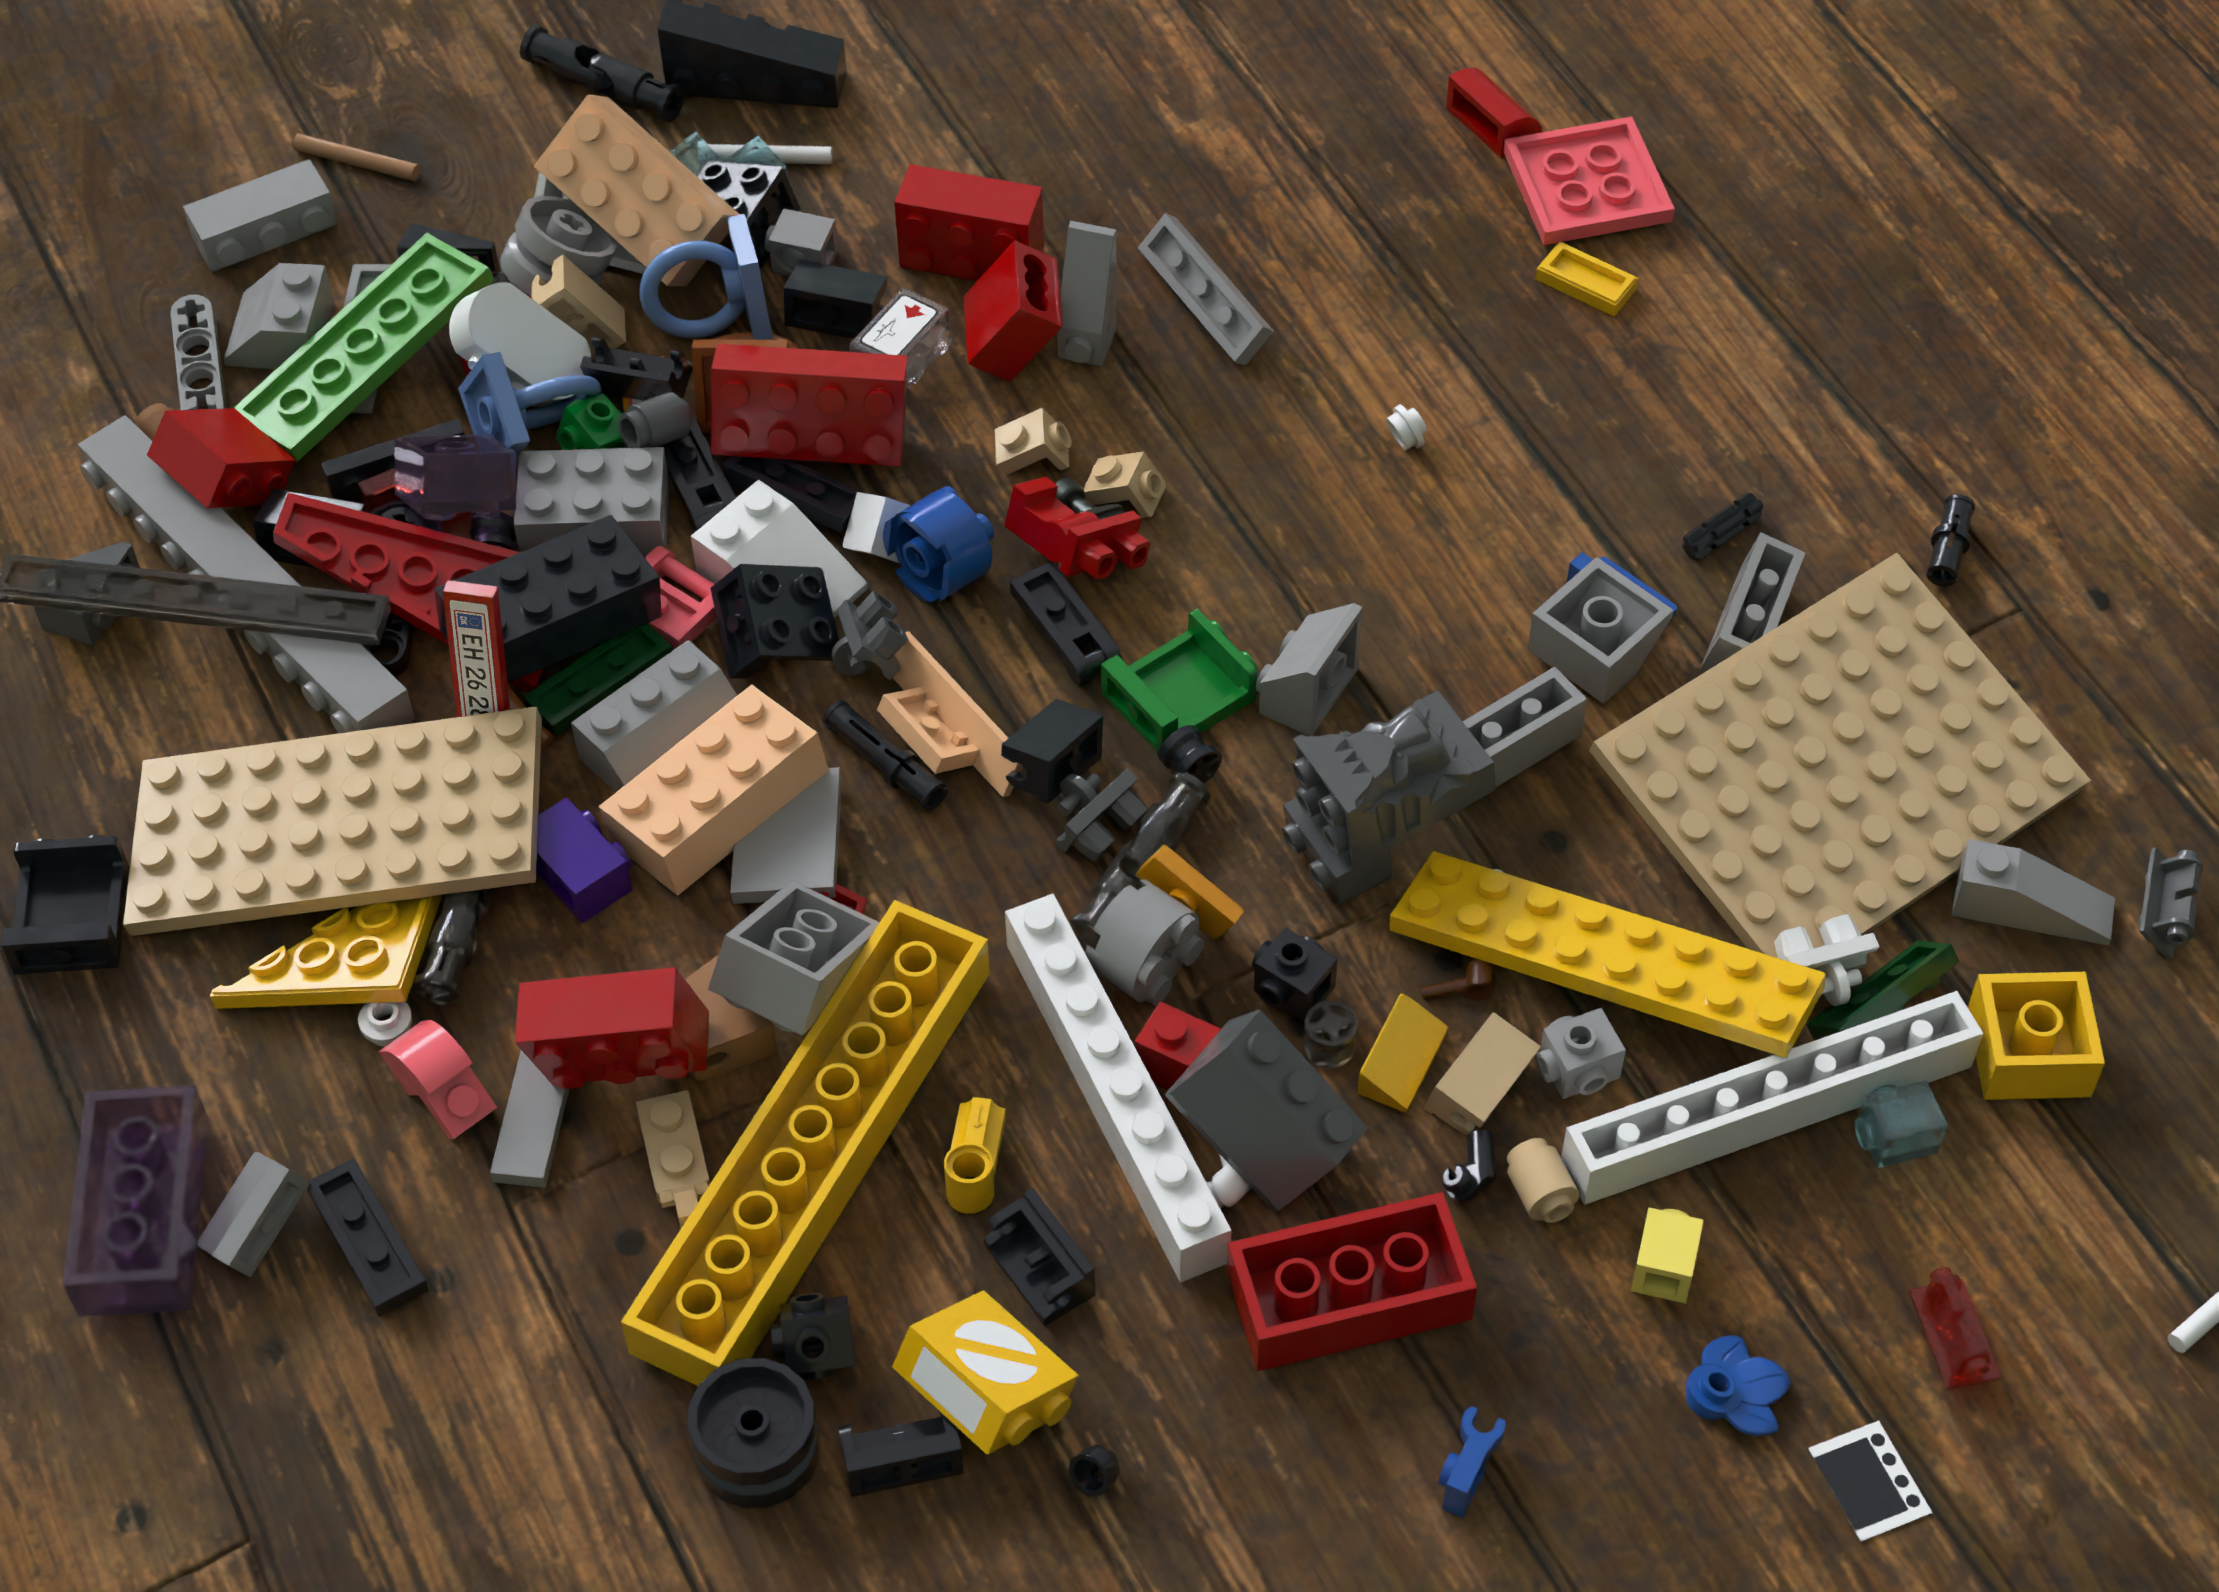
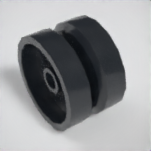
[688,1358,820,1508]

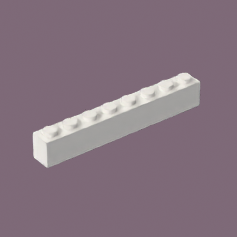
[1005,894,1231,1283]
[1561,991,1983,1205]

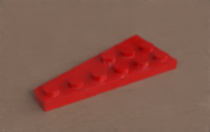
[273,493,544,693]

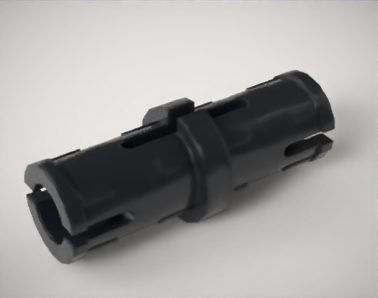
[1926,494,1975,587]

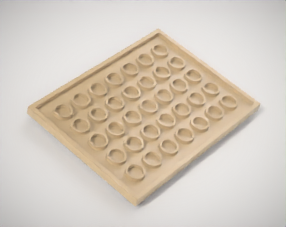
[1589,553,2091,958]

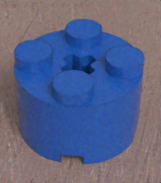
[883,486,994,603]

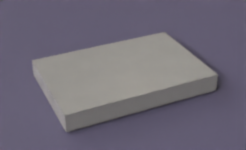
[730,767,842,904]

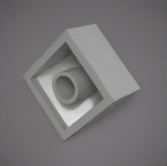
[224,263,335,369]
[1528,557,1674,704]
[1256,603,1363,736]

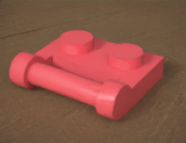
[645,546,717,649]

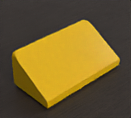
[1357,993,1449,1113]

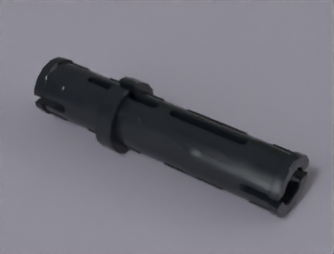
[823,700,948,811]

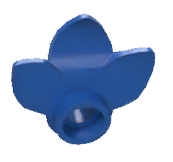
[1685,1335,1791,1436]

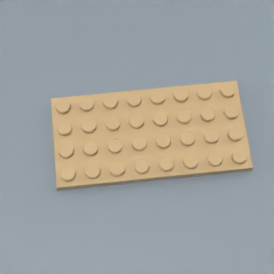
[123,706,542,936]

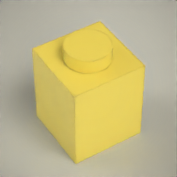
[1631,1207,1704,1304]

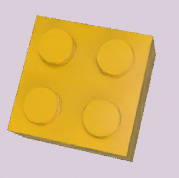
[1967,972,2105,1100]

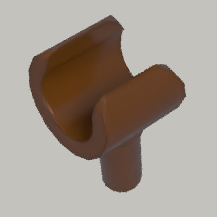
[1420,959,1495,1001]

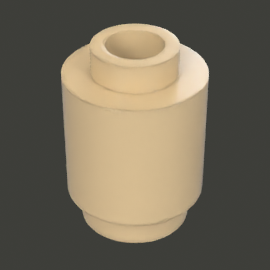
[1507,1138,1579,1223]

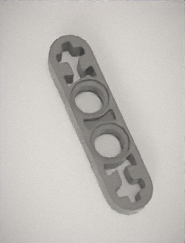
[170,295,227,410]

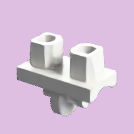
[1774,914,1880,1007]

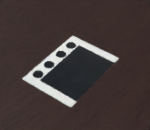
[1808,1420,1932,1541]

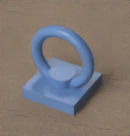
[640,214,773,340]
[458,352,602,476]

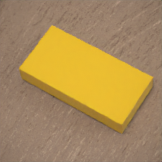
[1535,241,1639,317]

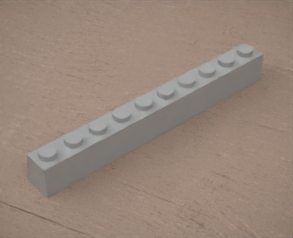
[77,415,415,733]

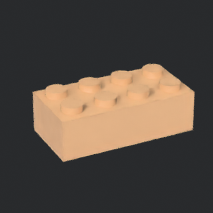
[534,94,740,286]
[599,684,829,896]

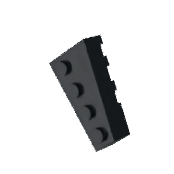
[657,0,847,108]

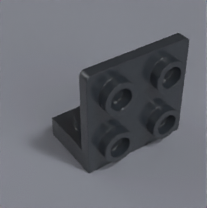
[697,162,800,268]
[710,564,839,679]

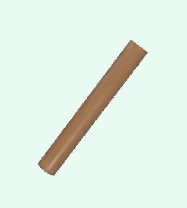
[293,133,420,182]

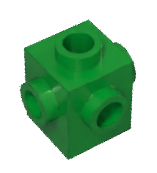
[555,393,628,450]

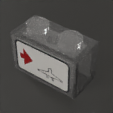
[849,287,952,388]

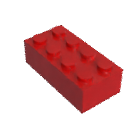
[711,343,908,467]
[1227,1192,1477,1372]

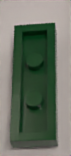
[523,623,672,738]
[1806,940,1959,1041]

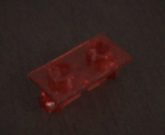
[1909,1267,2001,1390]

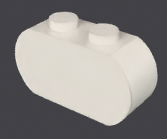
[449,282,592,407]

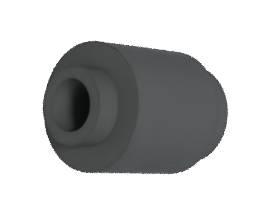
[618,392,692,448]

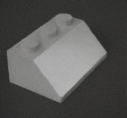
[571,640,737,793]

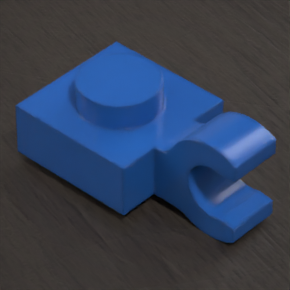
[1438,1406,1505,1518]

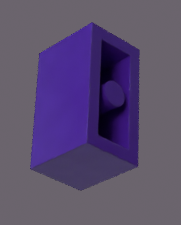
[536,797,632,923]

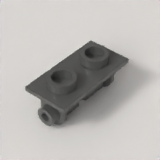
[2139,847,2203,960]

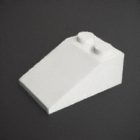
[691,479,868,618]

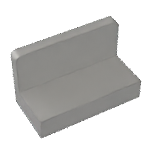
[197,1152,311,1278]

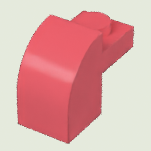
[379,1020,498,1139]

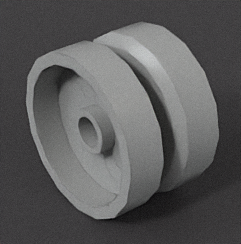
[500,195,618,297]

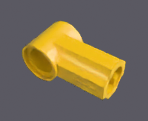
[944,1097,1006,1214]

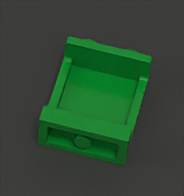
[1101,609,1259,753]

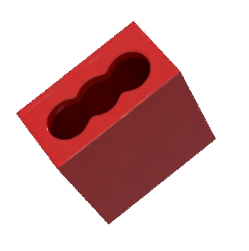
[963,240,1063,382]
[147,408,296,509]

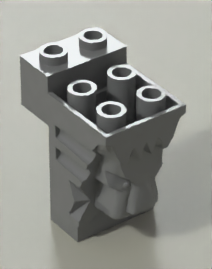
[1281,690,1496,904]

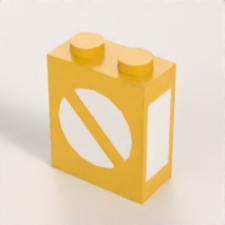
[892,1290,1079,1455]

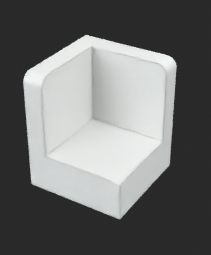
[843,492,911,563]

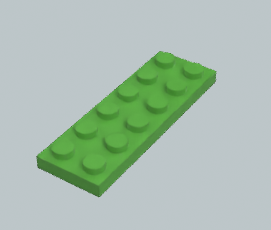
[234,233,494,462]

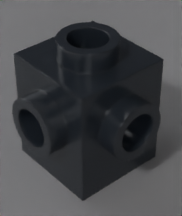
[1252,927,1338,1023]
[770,1293,855,1379]

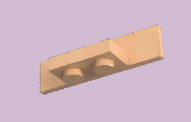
[877,631,1023,797]

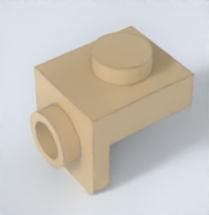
[994,408,1071,475]
[1084,451,1166,518]

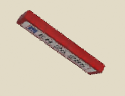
[443,580,510,717]

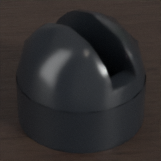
[1069,1444,1120,1496]

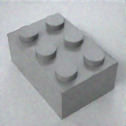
[514,447,670,557]
[708,880,880,1035]

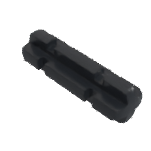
[1682,493,1764,560]

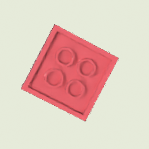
[1503,116,1675,245]

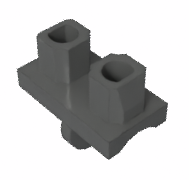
[832,591,908,680]
[1054,768,1148,863]

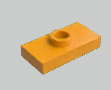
[1135,845,1244,940]

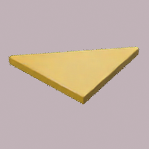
[210,895,443,1009]

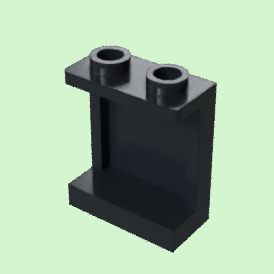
[1,835,129,975]

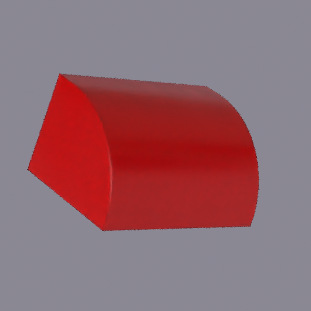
[1446,68,1542,158]

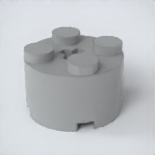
[1085,879,1204,1006]

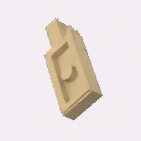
[636,1090,710,1228]

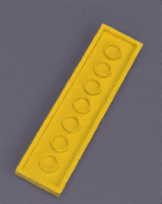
[1390,851,1826,1058]

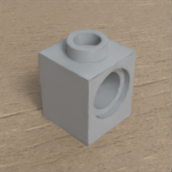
[765,208,838,276]

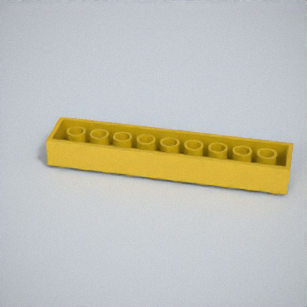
[621,900,990,1386]

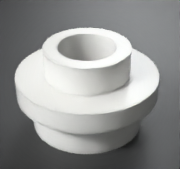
[1386,404,1428,451]
[358,1002,412,1047]

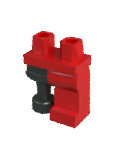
[1004,477,1151,580]

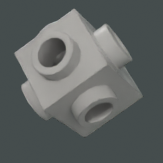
[1536,1008,1626,1099]

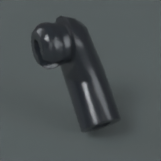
[1442,1130,1496,1201]

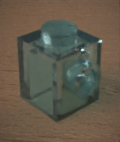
[1855,1080,1948,1168]

